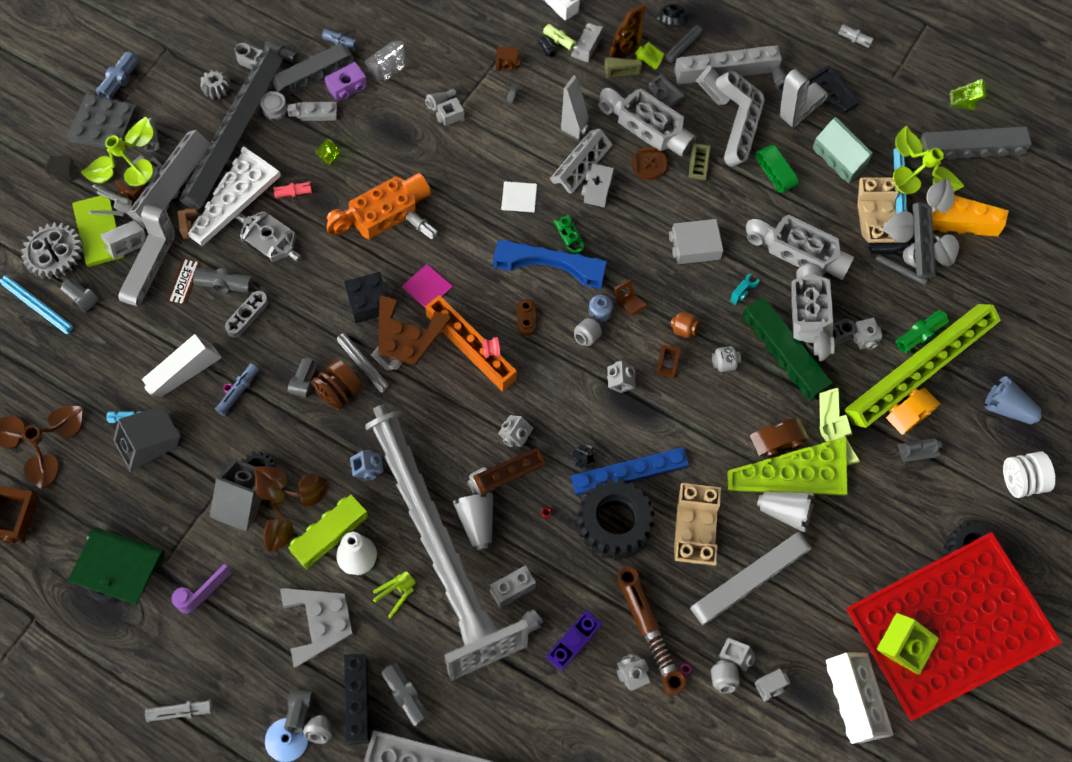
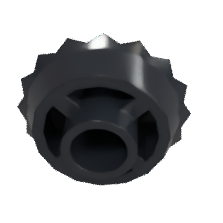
[657,4,689,27]

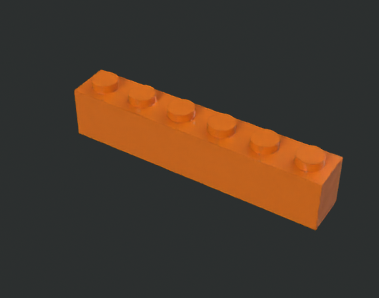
[425,295,517,392]

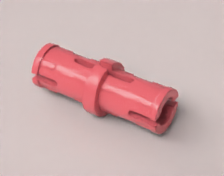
[274,182,312,199]

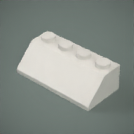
[826,653,894,744]

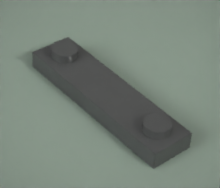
[913,203,936,278]

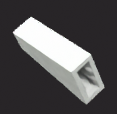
[142,334,222,398]

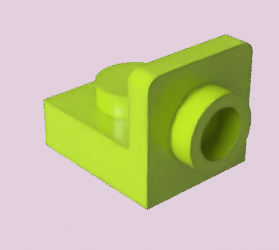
[635,42,664,69]

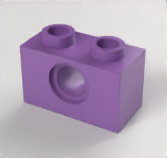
[325,62,367,102]

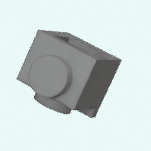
[436,98,464,126]
[754,669,790,702]

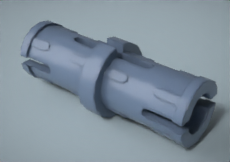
[322,28,358,51]

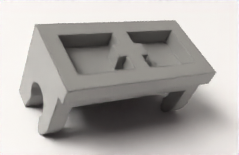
[571,23,603,63]
[101,221,146,259]

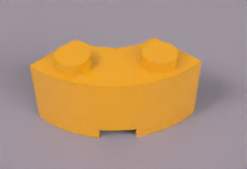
[886,387,941,435]

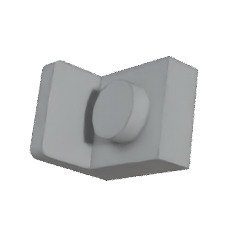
[719,638,755,672]

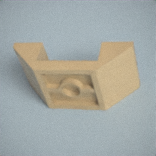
[857,178,898,243]
[674,483,721,566]

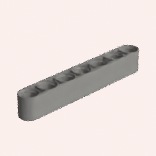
[690,531,812,626]

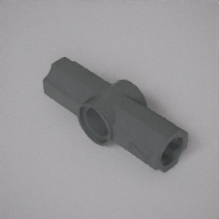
[193,268,253,293]
[381,663,430,727]

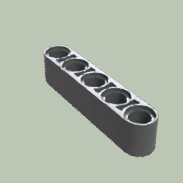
[271,44,354,97]

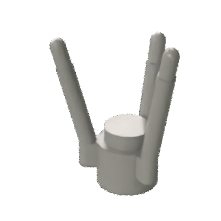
[89,184,132,217]

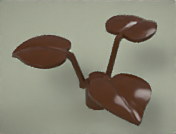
[0,406,83,489]
[254,466,327,552]

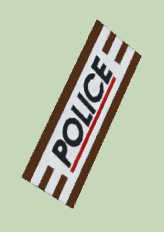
[167,259,200,304]

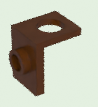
[116,181,149,202]
[614,280,647,316]

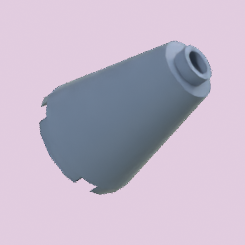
[984,376,1042,425]

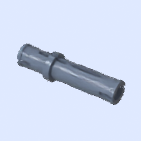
[215,363,260,416]

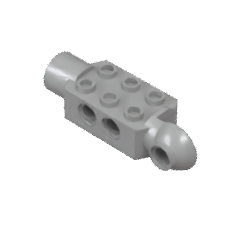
[599,88,696,157]
[746,215,854,280]
[791,264,835,362]

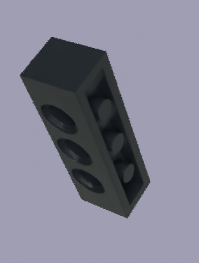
[344,653,370,745]

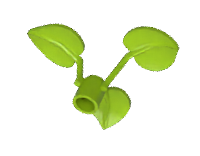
[81,117,154,186]
[893,126,964,194]

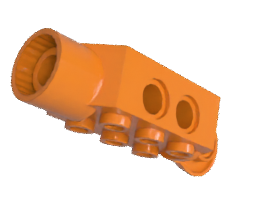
[327,173,431,239]

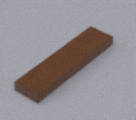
[473,447,547,494]

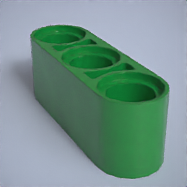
[756,144,798,193]

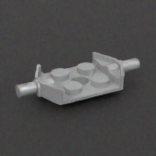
[235,211,302,262]

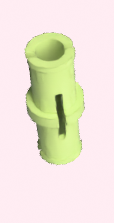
[543,24,576,51]

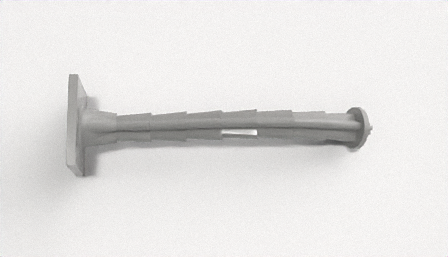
[365,404,528,681]

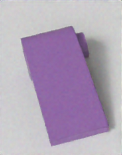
[171,564,232,614]

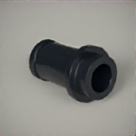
[538,35,557,57]

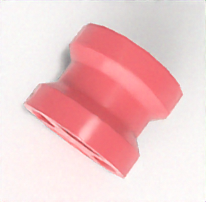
[482,337,500,358]

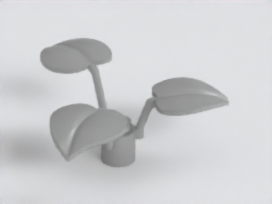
[882,179,959,266]

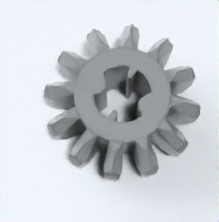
[200,69,231,99]

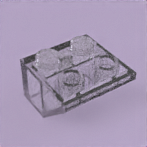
[365,41,406,84]

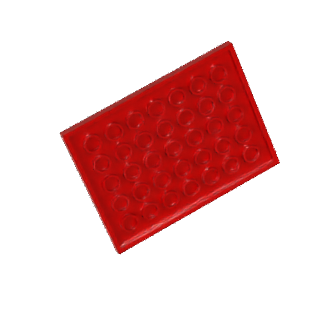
[846,532,1062,722]

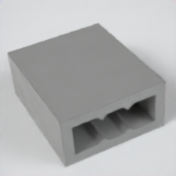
[669,219,723,264]

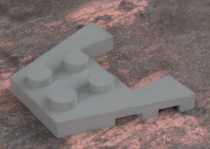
[280,588,353,669]

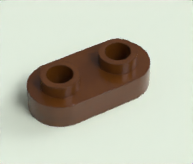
[517,299,536,336]

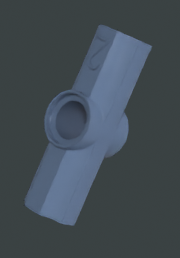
[96,52,139,99]

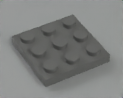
[67,94,137,149]

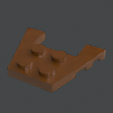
[378,296,452,366]

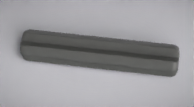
[666,25,703,63]

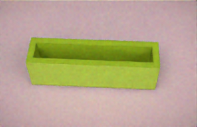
[288,495,368,570]

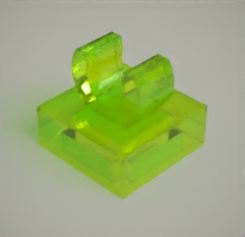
[315,139,340,165]

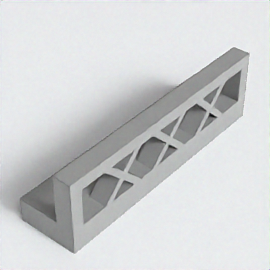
[550,129,613,194]

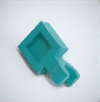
[730,273,759,305]

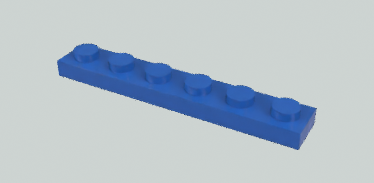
[571,447,689,496]

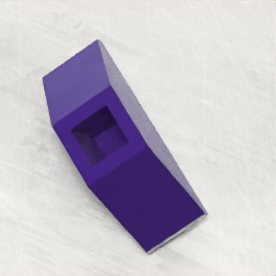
[546,610,602,671]

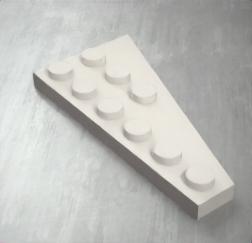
[188,146,281,246]

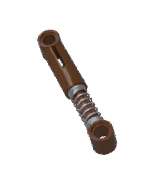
[617,566,686,696]

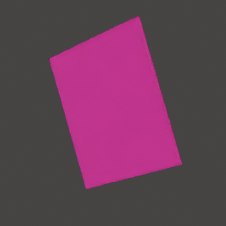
[402,264,453,307]

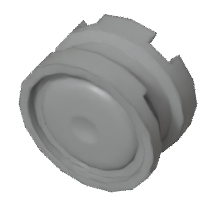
[261,92,287,120]

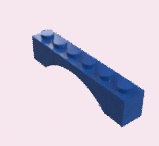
[493,240,607,289]

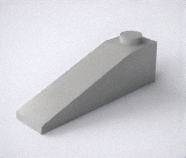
[561,75,590,139]

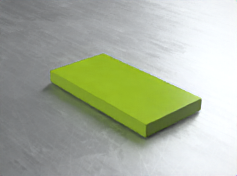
[72,195,124,267]

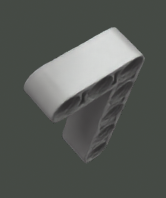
[780,69,828,128]
[716,71,764,167]
[119,204,175,307]

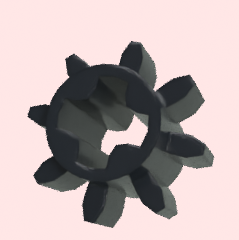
[572,444,597,469]

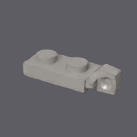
[287,102,337,121]

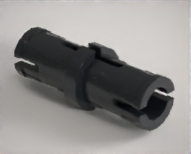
[869,242,908,254]

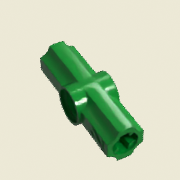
[896,310,950,353]

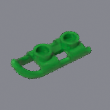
[554,215,584,254]

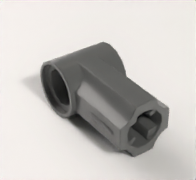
[60,278,100,313]
[288,358,318,398]
[284,689,313,734]

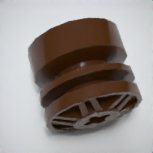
[311,359,363,411]

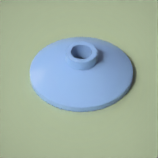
[265,718,308,762]

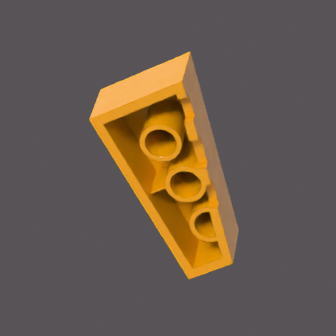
[932,195,1008,236]

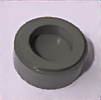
[506,85,519,104]

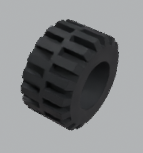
[943,521,1000,556]

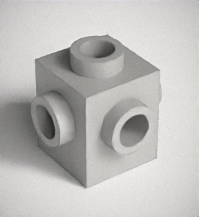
[853,318,882,350]
[607,361,635,393]
[498,415,533,447]
[617,654,650,691]

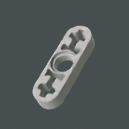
[225,291,268,337]

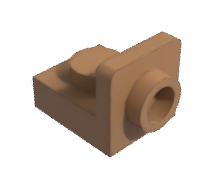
[178,208,199,239]

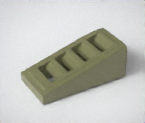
[604,58,642,78]
[688,143,711,181]

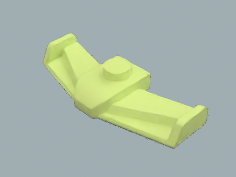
[819,388,860,466]

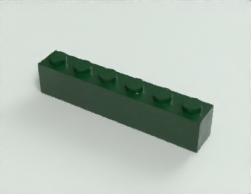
[742,297,832,402]

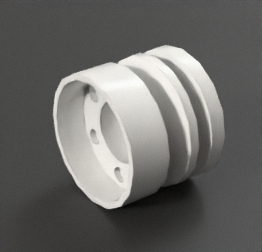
[1003,451,1055,498]

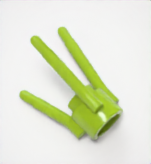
[373,571,416,618]

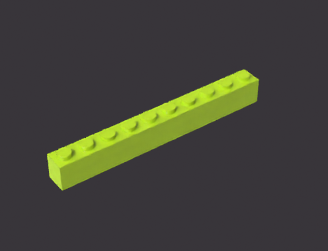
[844,304,1001,428]

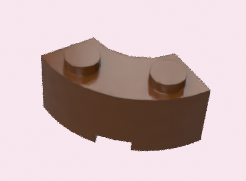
[750,418,809,458]

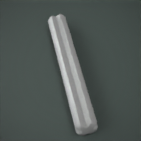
[337,333,389,393]

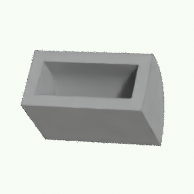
[696,65,730,105]

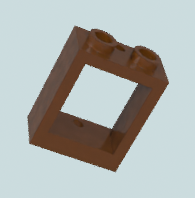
[0,486,39,545]

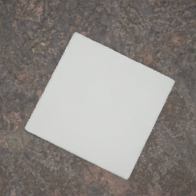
[501,181,537,212]

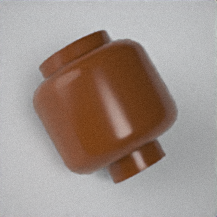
[671,312,700,338]

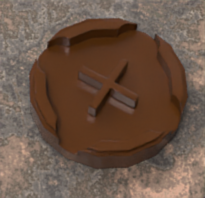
[632,147,668,180]

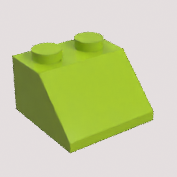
[877,613,939,675]

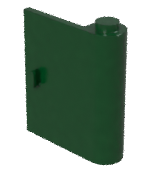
[67,527,165,605]

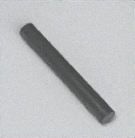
[875,254,928,285]

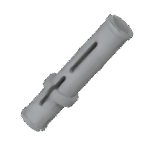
[145,699,213,722]

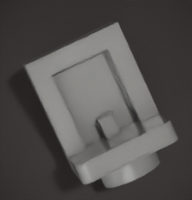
[371,347,403,371]

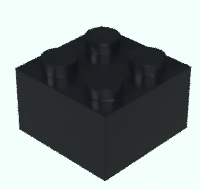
[344,272,388,323]

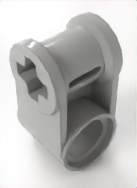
[235,43,263,69]

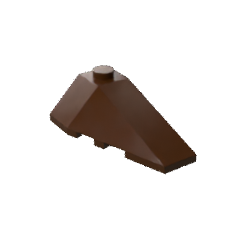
[609,3,646,59]

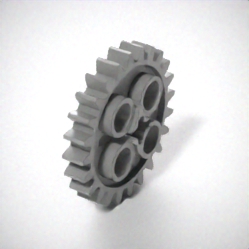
[21,222,83,279]

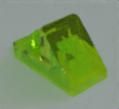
[950,79,986,110]

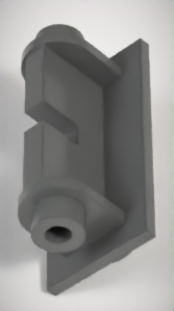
[898,438,942,463]

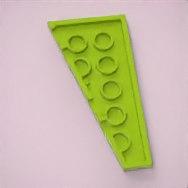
[727,436,847,495]

